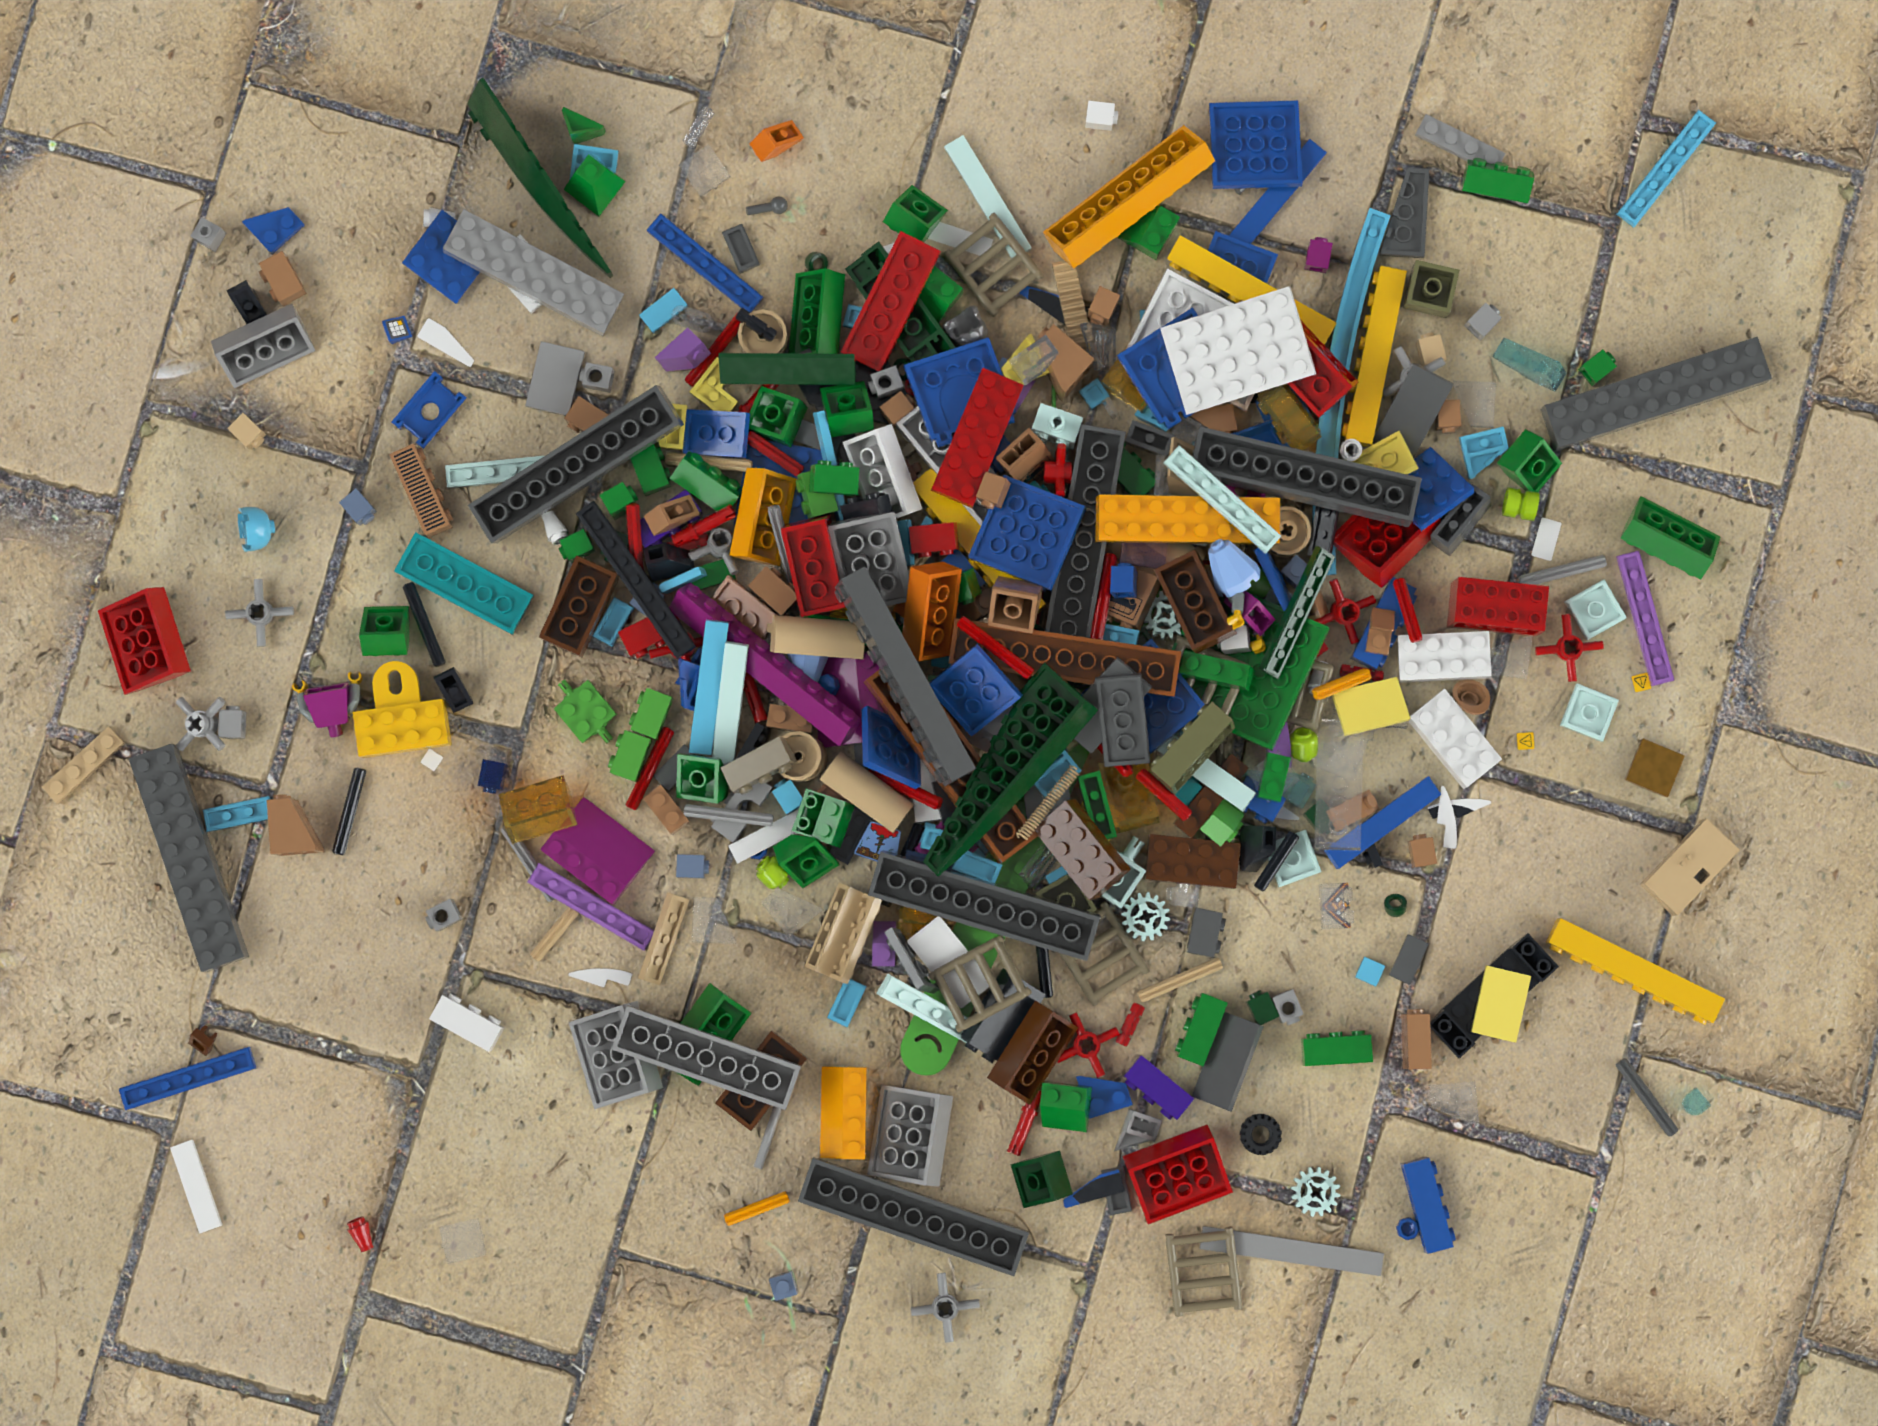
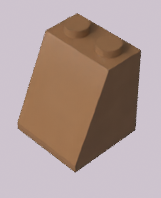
[1036,324,1094,402]
[988,576,1043,634]
[267,794,324,856]

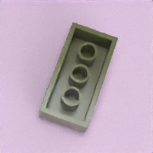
[1151,702,1235,795]

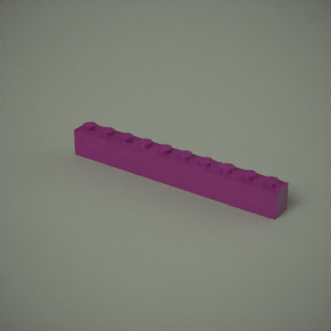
[669,582,862,746]

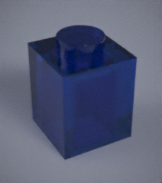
[478,759,508,794]

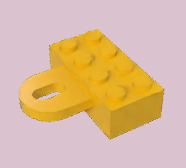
[353,661,452,758]

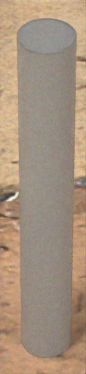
[754,1106,782,1169]

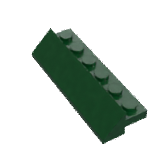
[845,241,956,362]
[719,353,856,385]

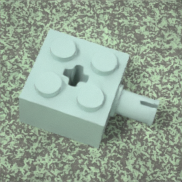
[1032,403,1083,451]
[1101,836,1146,909]

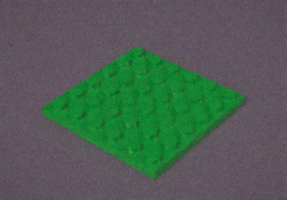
[1171,592,1330,751]

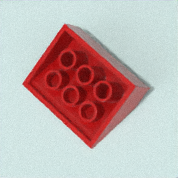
[1333,515,1441,588]
[98,587,191,695]
[1122,1124,1233,1225]

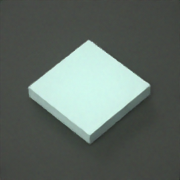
[1564,579,1627,640]
[1560,683,1619,742]
[1268,830,1322,887]

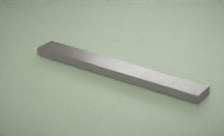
[1200,1226,1384,1276]

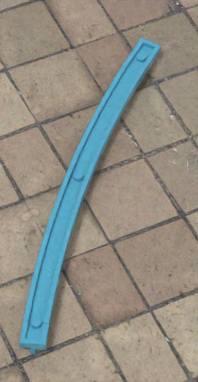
[1312,208,1391,575]

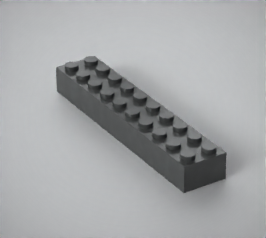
[1540,336,1772,451]
[468,385,684,543]
[1045,424,1126,638]
[1192,427,1422,527]
[835,567,976,786]
[129,744,249,972]
[868,850,1101,961]
[798,1157,1029,1276]

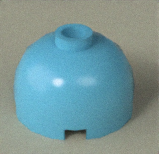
[238,507,275,552]

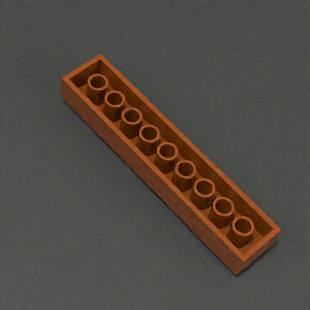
[948,618,1181,697]
[864,669,1038,864]

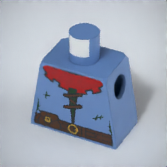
[854,821,901,862]

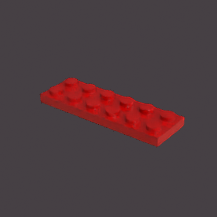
[841,231,941,371]
[931,368,1024,508]

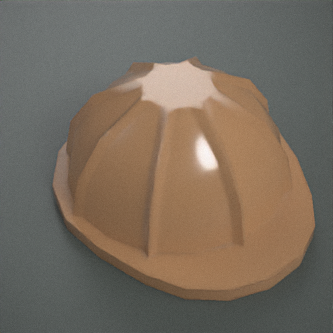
[1452,680,1490,715]

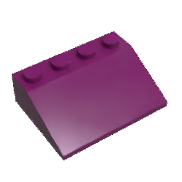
[817,651,884,748]
[540,797,655,905]

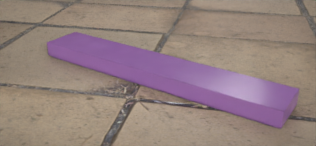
[1616,551,1674,686]
[527,863,654,951]

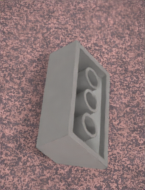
[211,304,315,388]

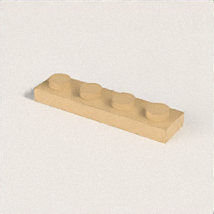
[42,726,126,804]
[638,892,689,985]

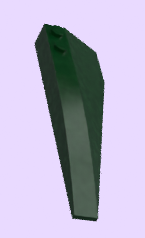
[467,78,613,278]
[923,663,1098,876]

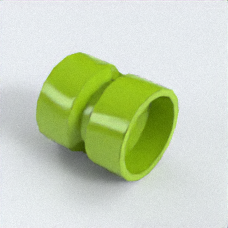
[1502,487,1540,521]

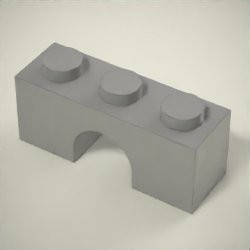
[711,782,774,843]

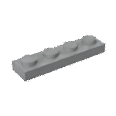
[1415,114,1506,164]

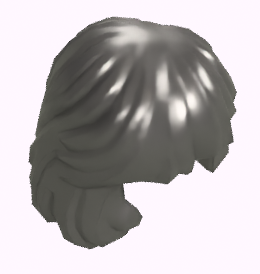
[943,306,988,346]

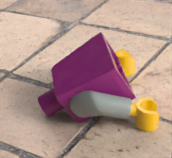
[1223,591,1276,654]
[292,672,363,737]

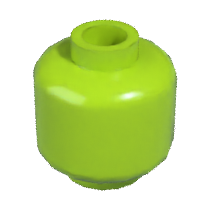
[1289,727,1319,762]
[756,856,789,889]

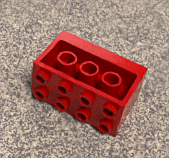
[1287,319,1359,417]
[781,514,846,617]
[1447,577,1549,637]

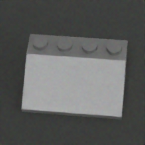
[828,511,909,606]
[569,1001,663,1109]
[867,1084,953,1186]

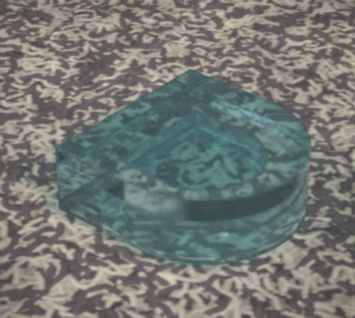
[1682,1088,1711,1115]

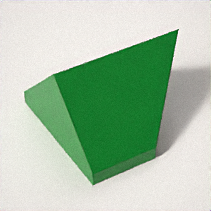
[562,107,606,144]

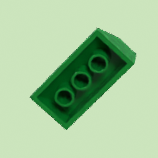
[788,268,845,354]
[1620,496,1721,580]
[676,983,752,1086]

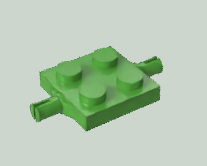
[554,679,617,744]

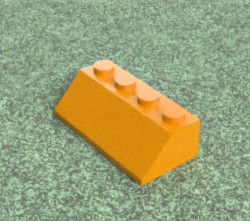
[729,468,797,566]
[820,1066,867,1159]

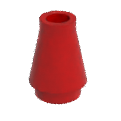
[347,1216,374,1252]

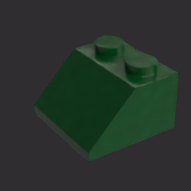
[1010,1150,1073,1208]

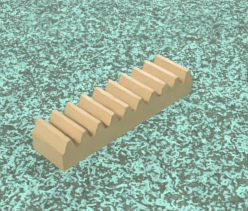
[1052,260,1093,349]

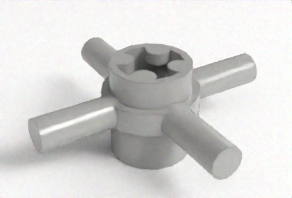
[1383,346,1446,397]
[688,513,739,575]
[225,579,294,647]
[176,697,226,751]
[911,1273,980,1343]

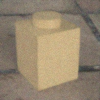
[1416,332,1447,367]
[227,413,266,450]

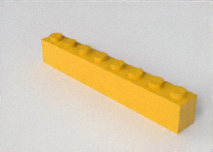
[1167,235,1337,345]
[1341,266,1407,447]
[913,468,1046,614]
[1545,918,1725,1025]

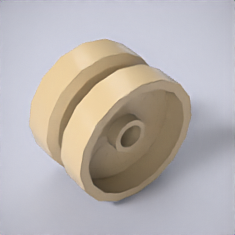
[738,309,788,353]
[1269,506,1311,559]
[781,731,827,783]

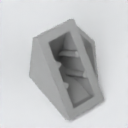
[1114,1109,1162,1151]

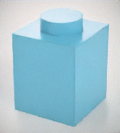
[772,779,803,815]

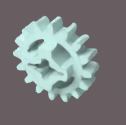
[1144,591,1182,640]
[1121,892,1170,941]
[1290,1167,1340,1217]

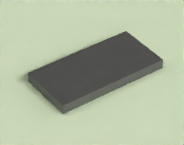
[1373,363,1454,458]
[1074,657,1152,753]
[1095,673,1151,767]
[1192,1012,1264,1112]

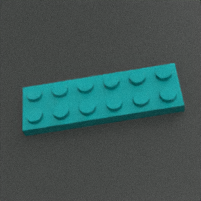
[394,532,534,635]

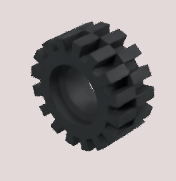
[1239,1114,1282,1155]

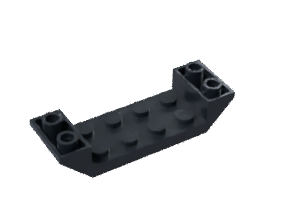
[1430,933,1559,1059]

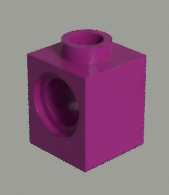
[1304,237,1333,274]

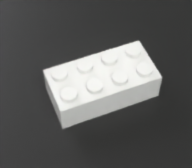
[843,424,922,518]
[1397,631,1491,683]
[1408,689,1502,789]

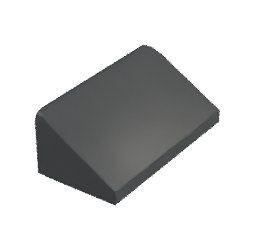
[653,744,695,792]

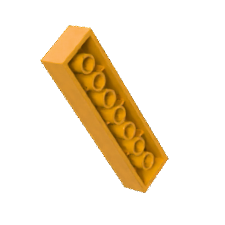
[1043,125,1215,268]
[1095,495,1280,545]

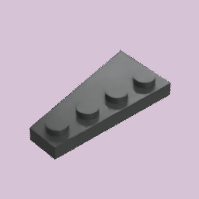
[1379,168,1429,258]

